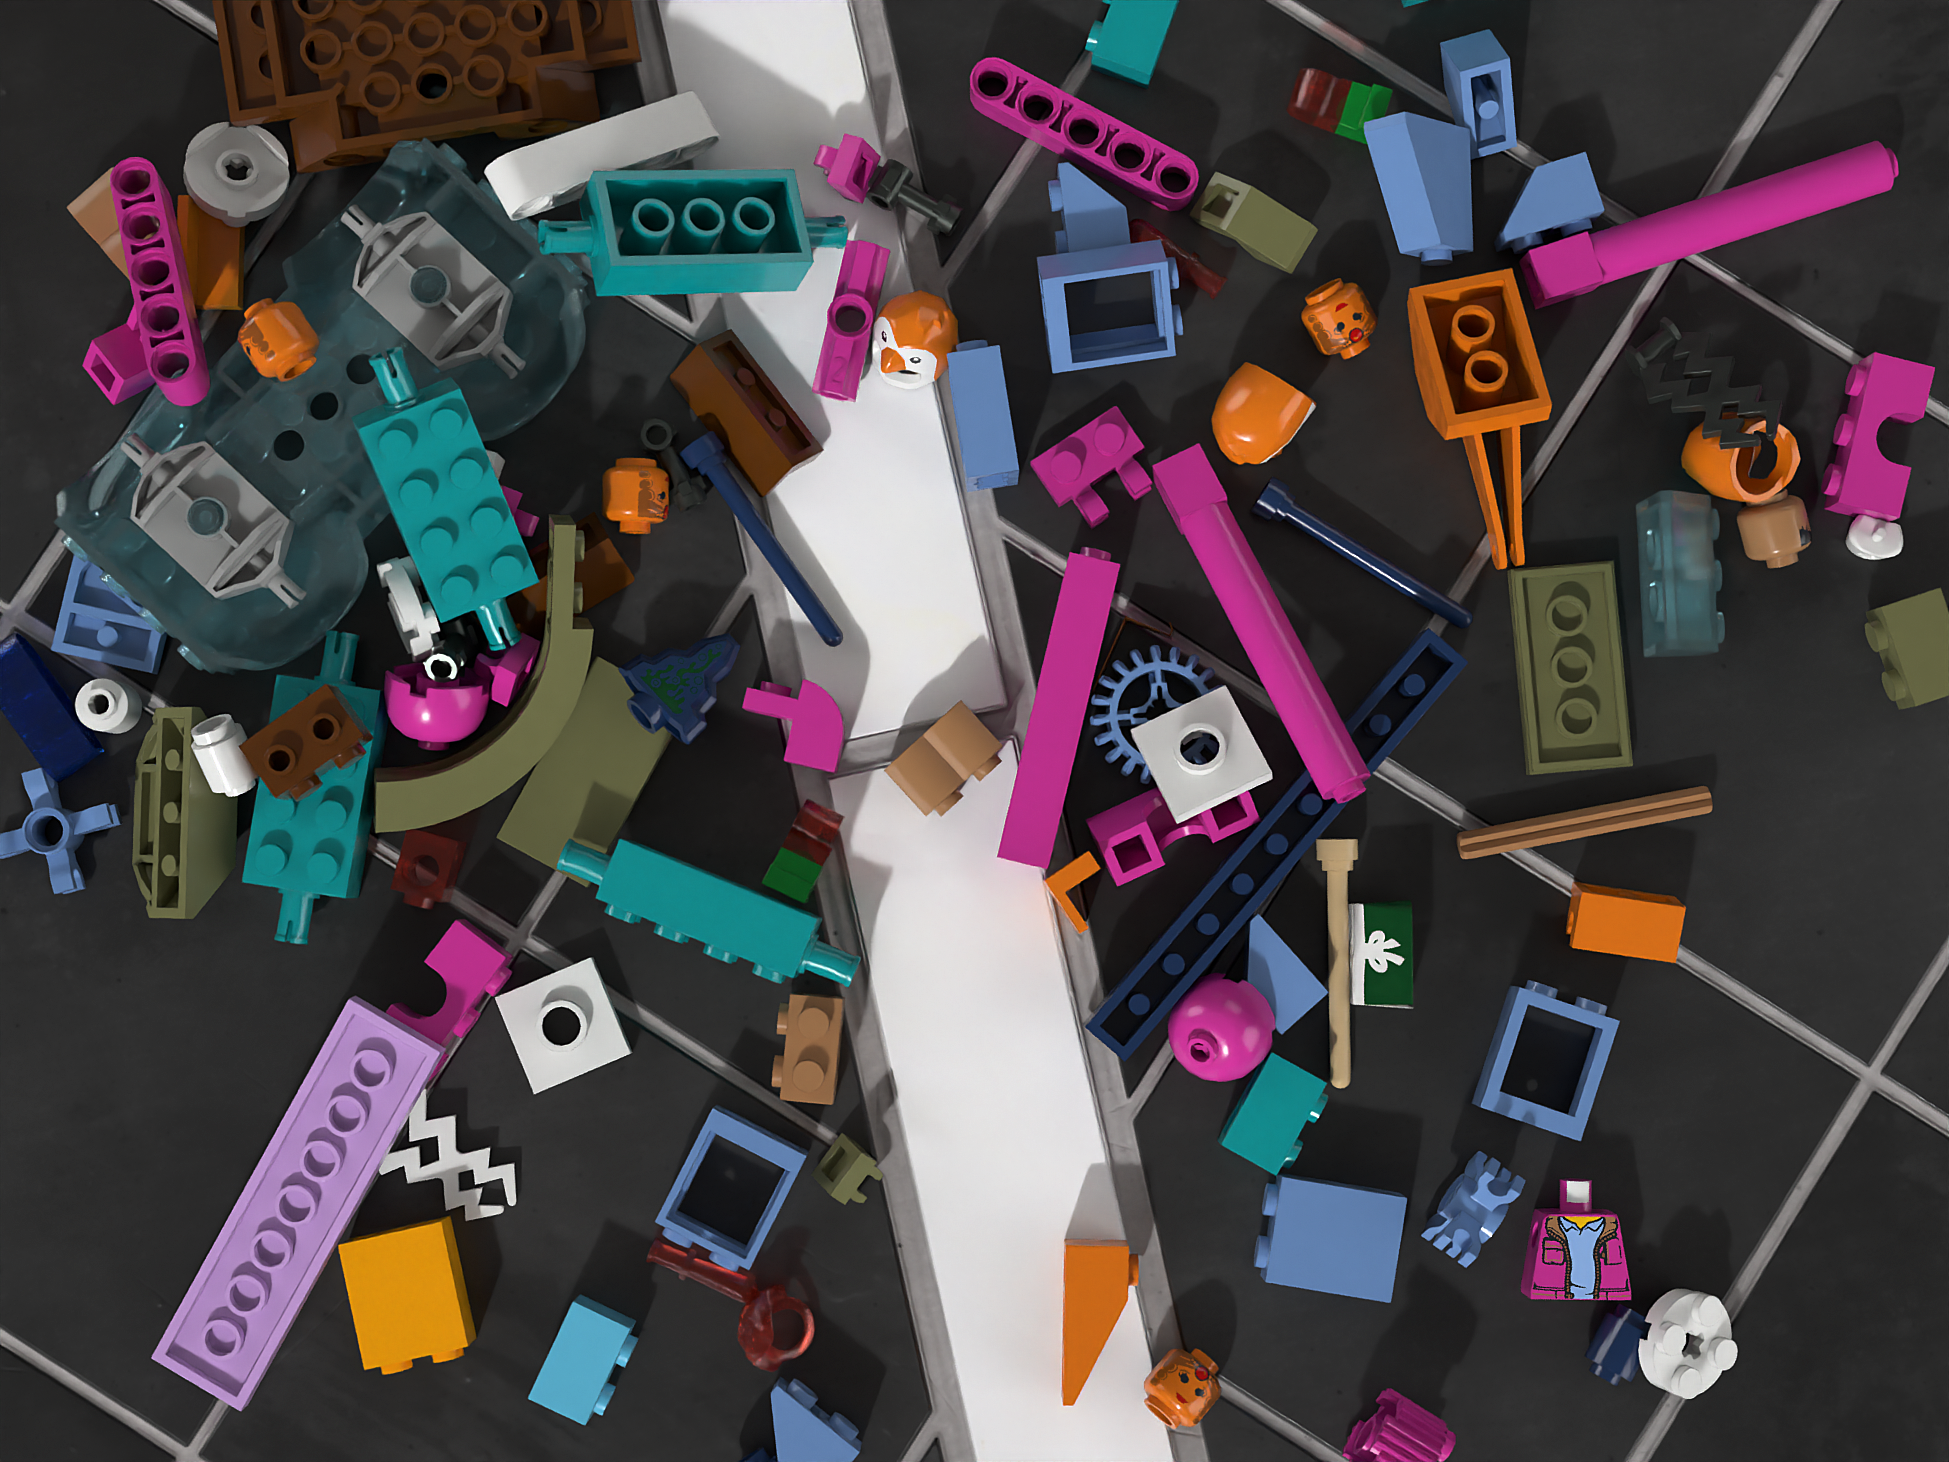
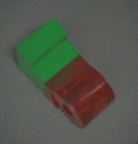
[1286,68,1393,145]
[761,799,845,903]

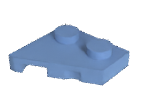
[51,553,170,675]

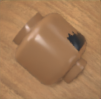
[1736,488,1812,568]

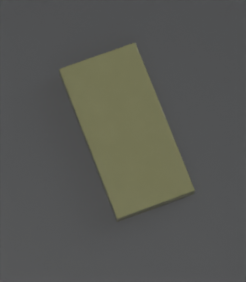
[1507,561,1633,775]
[496,656,673,887]

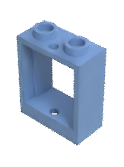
[1037,239,1183,373]
[947,340,1019,492]
[1472,980,1620,1141]
[655,1104,809,1272]

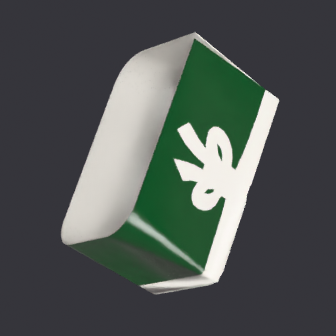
[1349,900,1413,1008]

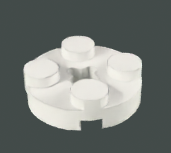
[183,122,290,228]
[377,556,440,662]
[1638,1289,1738,1399]

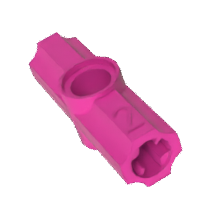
[812,240,891,402]

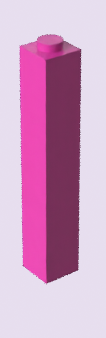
[997,547,1120,869]

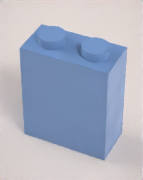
[1254,1172,1407,1303]

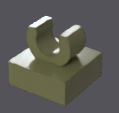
[811,1133,883,1205]

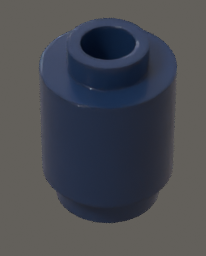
[1584,1303,1652,1386]

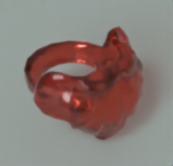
[737,1284,815,1372]

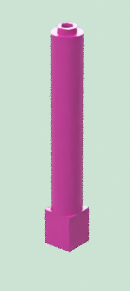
[1519,141,1899,310]
[1152,443,1371,804]

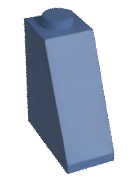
[1364,112,1473,266]

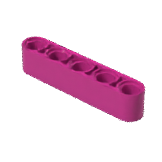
[970,57,1199,211]
[110,157,210,407]

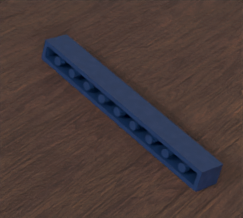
[1083,628,1468,1062]

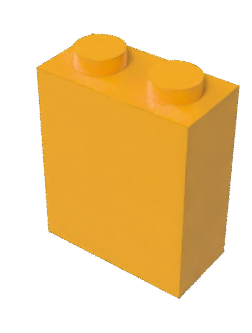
[338,1216,477,1375]

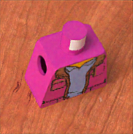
[1521,1178,1631,1300]

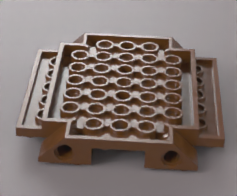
[212,0,642,175]

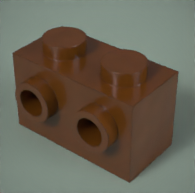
[238,684,374,802]

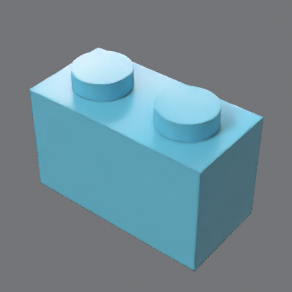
[528,1294,639,1425]

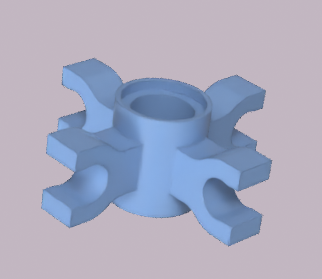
[0,768,122,894]
[1421,1150,1526,1268]

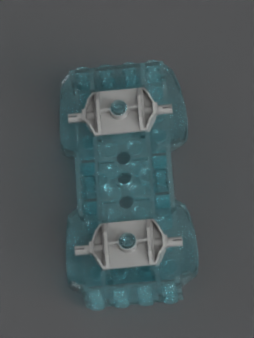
[54,137,591,676]

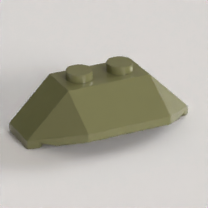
[132,707,238,919]

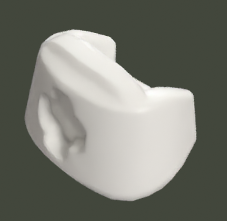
[1846,514,1904,560]

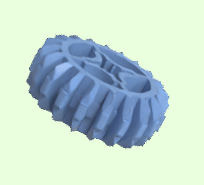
[1090,645,1224,784]

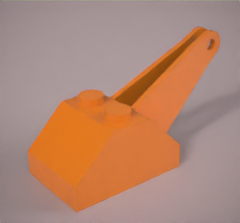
[1407,268,1552,570]

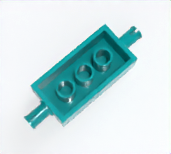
[537,169,848,296]
[351,347,539,651]
[242,630,389,945]
[556,839,861,988]

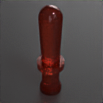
[1128,218,1228,300]
[645,1237,758,1303]

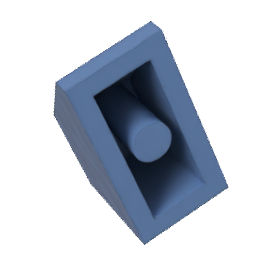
[1440,29,1517,160]
[1243,913,1329,1034]

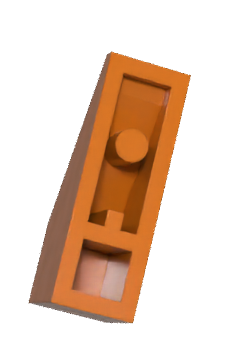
[1061,1239,1139,1406]

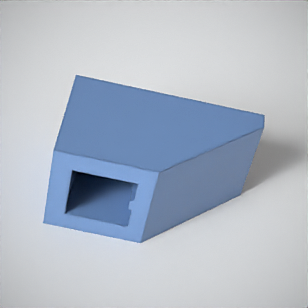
[1494,152,1605,254]
[1048,162,1131,254]
[771,1377,862,1462]

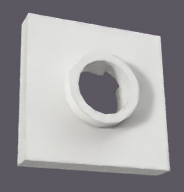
[1131,685,1273,824]
[495,957,633,1094]

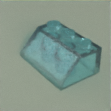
[1636,490,1725,658]

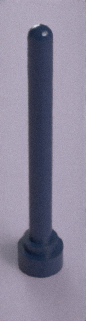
[680,431,843,647]
[1251,476,1473,628]

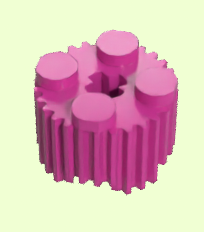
[1342,1388,1456,1462]

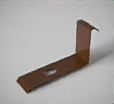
[1089,616,1174,698]

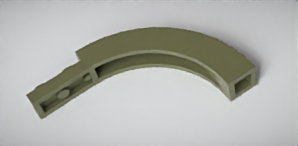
[373,515,594,833]

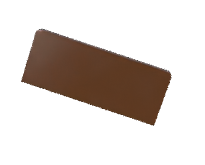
[670,329,824,497]
[471,512,635,647]

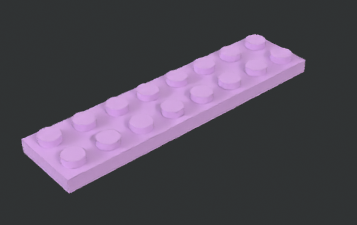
[151,995,446,1411]

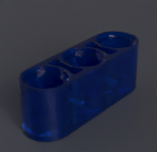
[0,631,104,783]

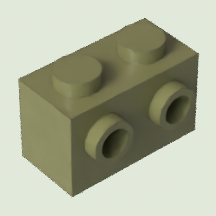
[1865,588,1949,710]

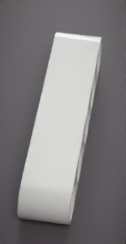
[484,91,721,220]

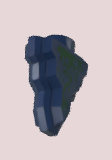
[618,633,741,745]

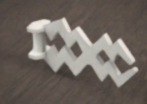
[379,1088,517,1221]

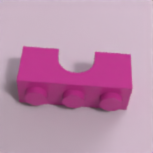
[1821,352,1935,522]
[1085,787,1261,887]
[386,919,514,1081]

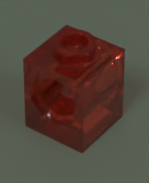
[390,829,467,910]

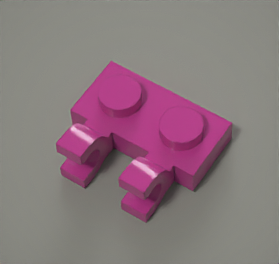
[1030,406,1152,529]

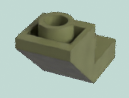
[1189,172,1318,274]

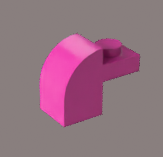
[82,303,177,405]
[742,679,845,774]

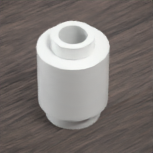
[75,679,142,734]
[191,714,259,797]

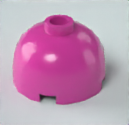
[384,663,491,751]
[1167,973,1276,1082]

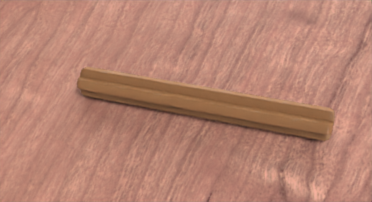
[1457,786,1713,859]

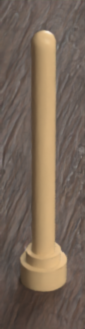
[1316,839,1358,1089]

